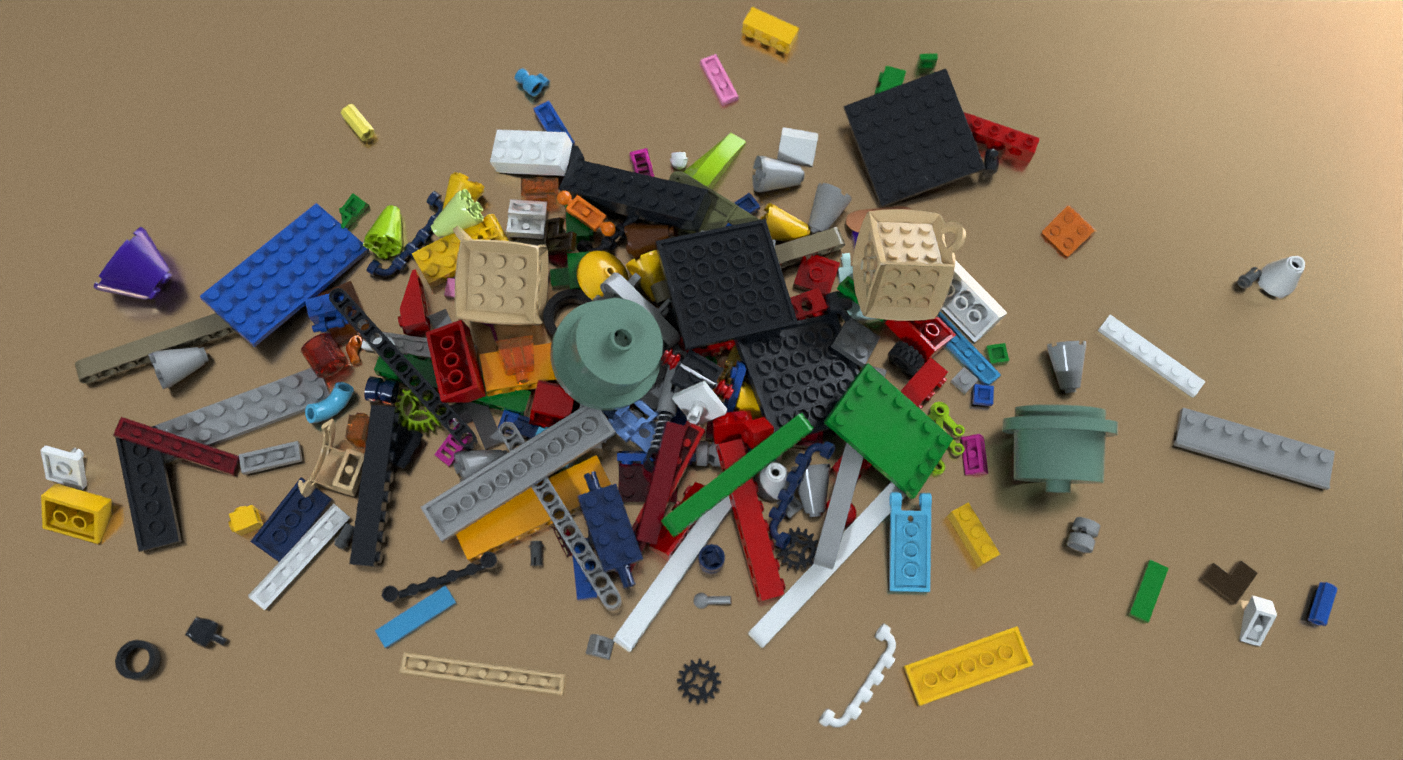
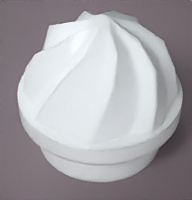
[670,152,688,170]

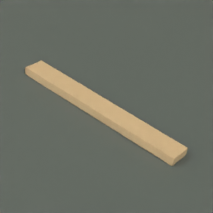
[399,652,566,696]

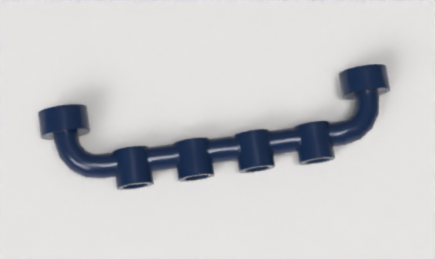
[366,191,444,277]
[769,441,835,550]

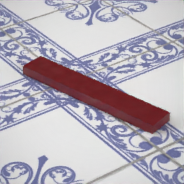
[113,417,239,476]
[636,421,686,545]

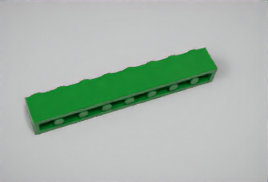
[374,351,532,416]

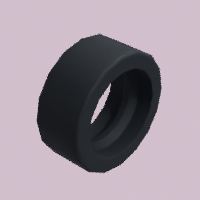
[115,640,160,681]

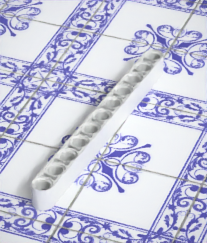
[613,477,754,652]
[748,482,907,648]

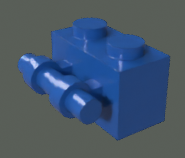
[305,293,352,333]

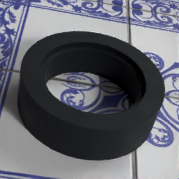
[543,289,592,339]

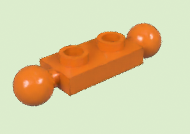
[557,190,616,237]

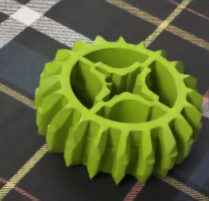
[395,383,448,434]

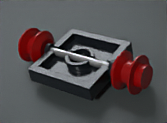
[660,349,734,401]

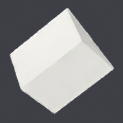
[777,128,818,167]

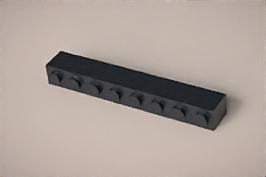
[349,405,401,567]

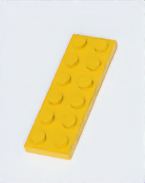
[903,626,1033,706]

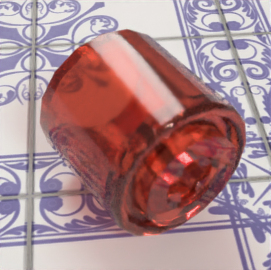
[301,333,347,378]

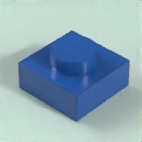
[973,384,994,406]

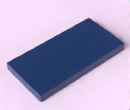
[250,477,333,562]

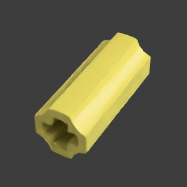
[341,104,375,141]

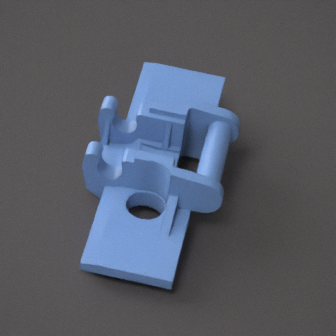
[601,399,659,461]

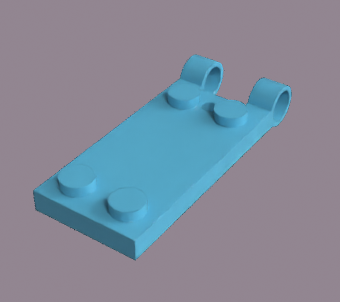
[889,492,932,592]

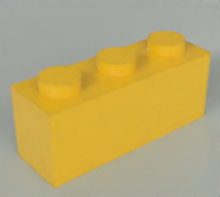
[742,7,799,54]
[947,502,1000,568]

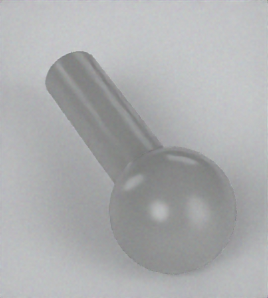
[693,593,732,609]

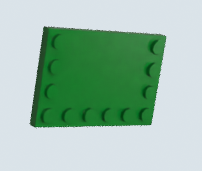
[824,363,953,499]

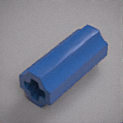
[1308,582,1338,626]

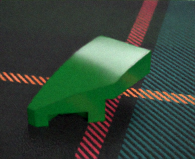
[339,193,369,229]

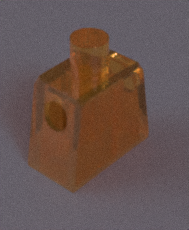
[496,335,534,384]

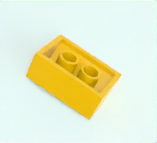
[41,483,112,544]

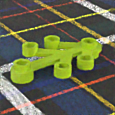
[928,402,965,476]

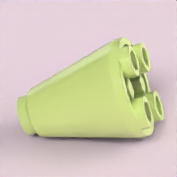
[431,189,484,237]

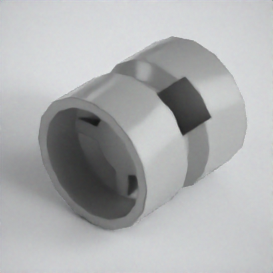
[696,441,721,467]
[1067,517,1100,553]

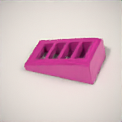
[629,148,655,177]
[434,423,473,467]

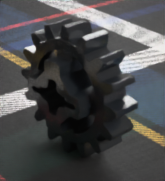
[776,527,818,571]
[677,658,721,705]

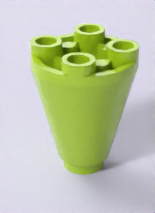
[363,205,402,259]

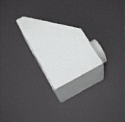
[1240,595,1277,646]

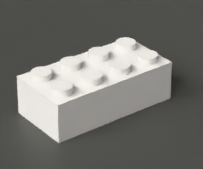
[490,130,572,176]

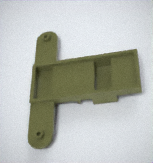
[669,171,760,236]

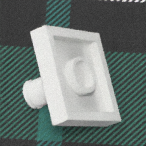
[672,381,727,426]
[40,445,87,490]

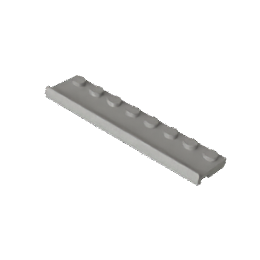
[1174,408,1335,490]

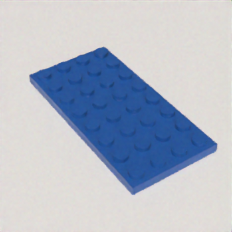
[200,203,369,347]

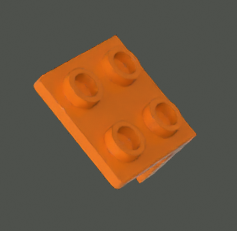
[1042,205,1097,257]

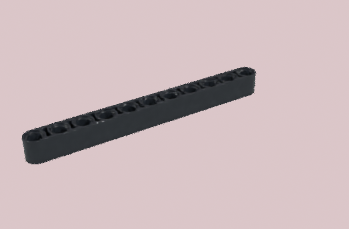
[329,288,478,450]

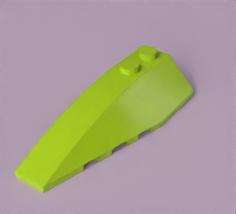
[683,133,746,189]

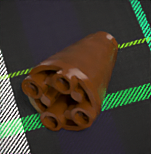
[624,223,679,260]

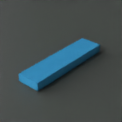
[375,586,456,649]

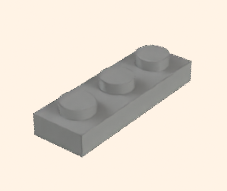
[239,441,303,475]

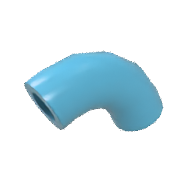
[305,382,354,423]

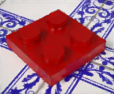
[793,255,840,297]

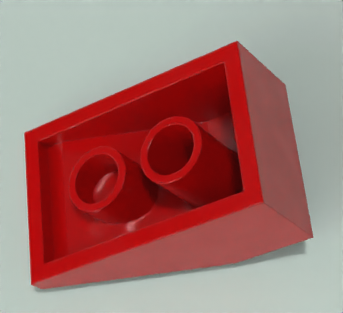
[398,269,432,337]

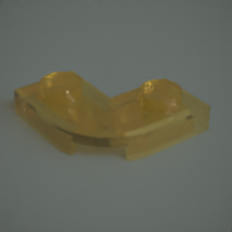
[717,345,741,398]

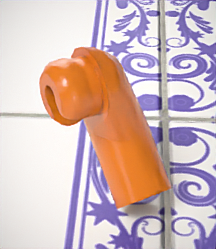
[346,335,363,364]

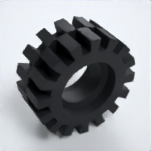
[887,341,924,376]

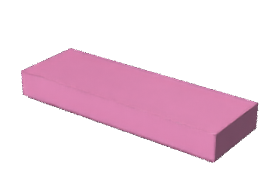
[700,54,739,106]

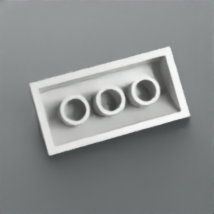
[942,260,1007,342]

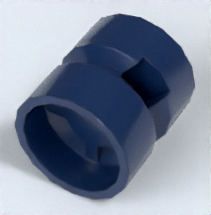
[364,376,399,406]
[698,544,725,575]

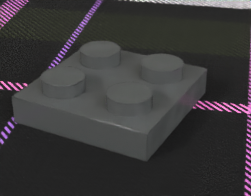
[831,317,880,367]

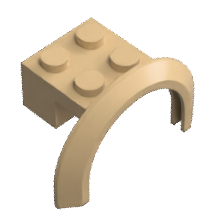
[298,419,364,497]

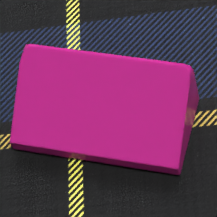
[961,434,988,475]

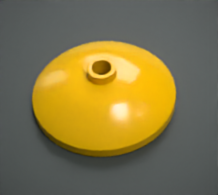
[577,250,629,300]

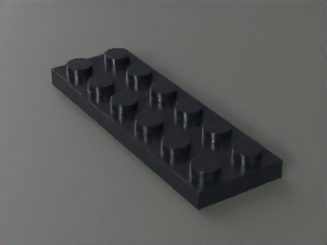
[115,426,182,552]

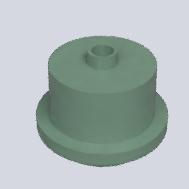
[550,298,663,411]
[1002,405,1118,493]

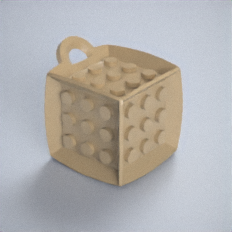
[853,209,966,321]
[453,225,549,326]

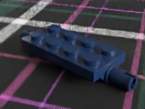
[577,471,643,589]

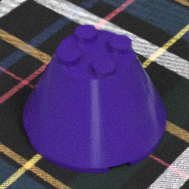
[93,227,172,300]

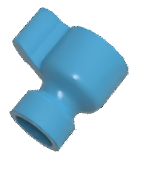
[515,68,550,96]

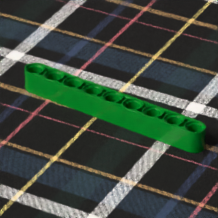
[661,413,814,537]

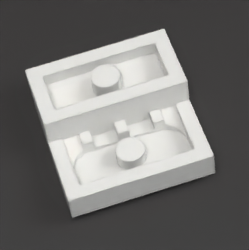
[506,199,547,239]

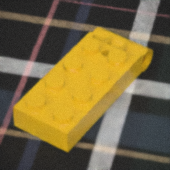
[412,214,509,289]

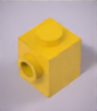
[228,505,263,536]

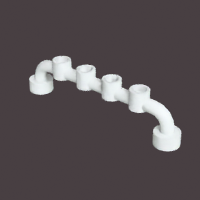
[818,623,896,727]

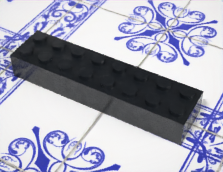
[559,158,711,233]

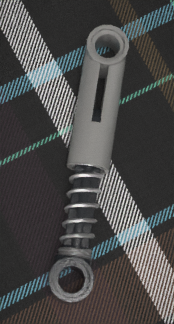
[643,350,687,473]

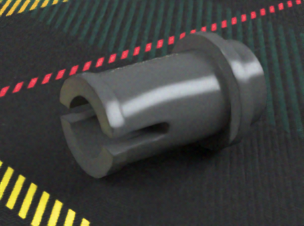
[1237,267,1262,289]
[334,523,354,550]
[528,541,544,566]

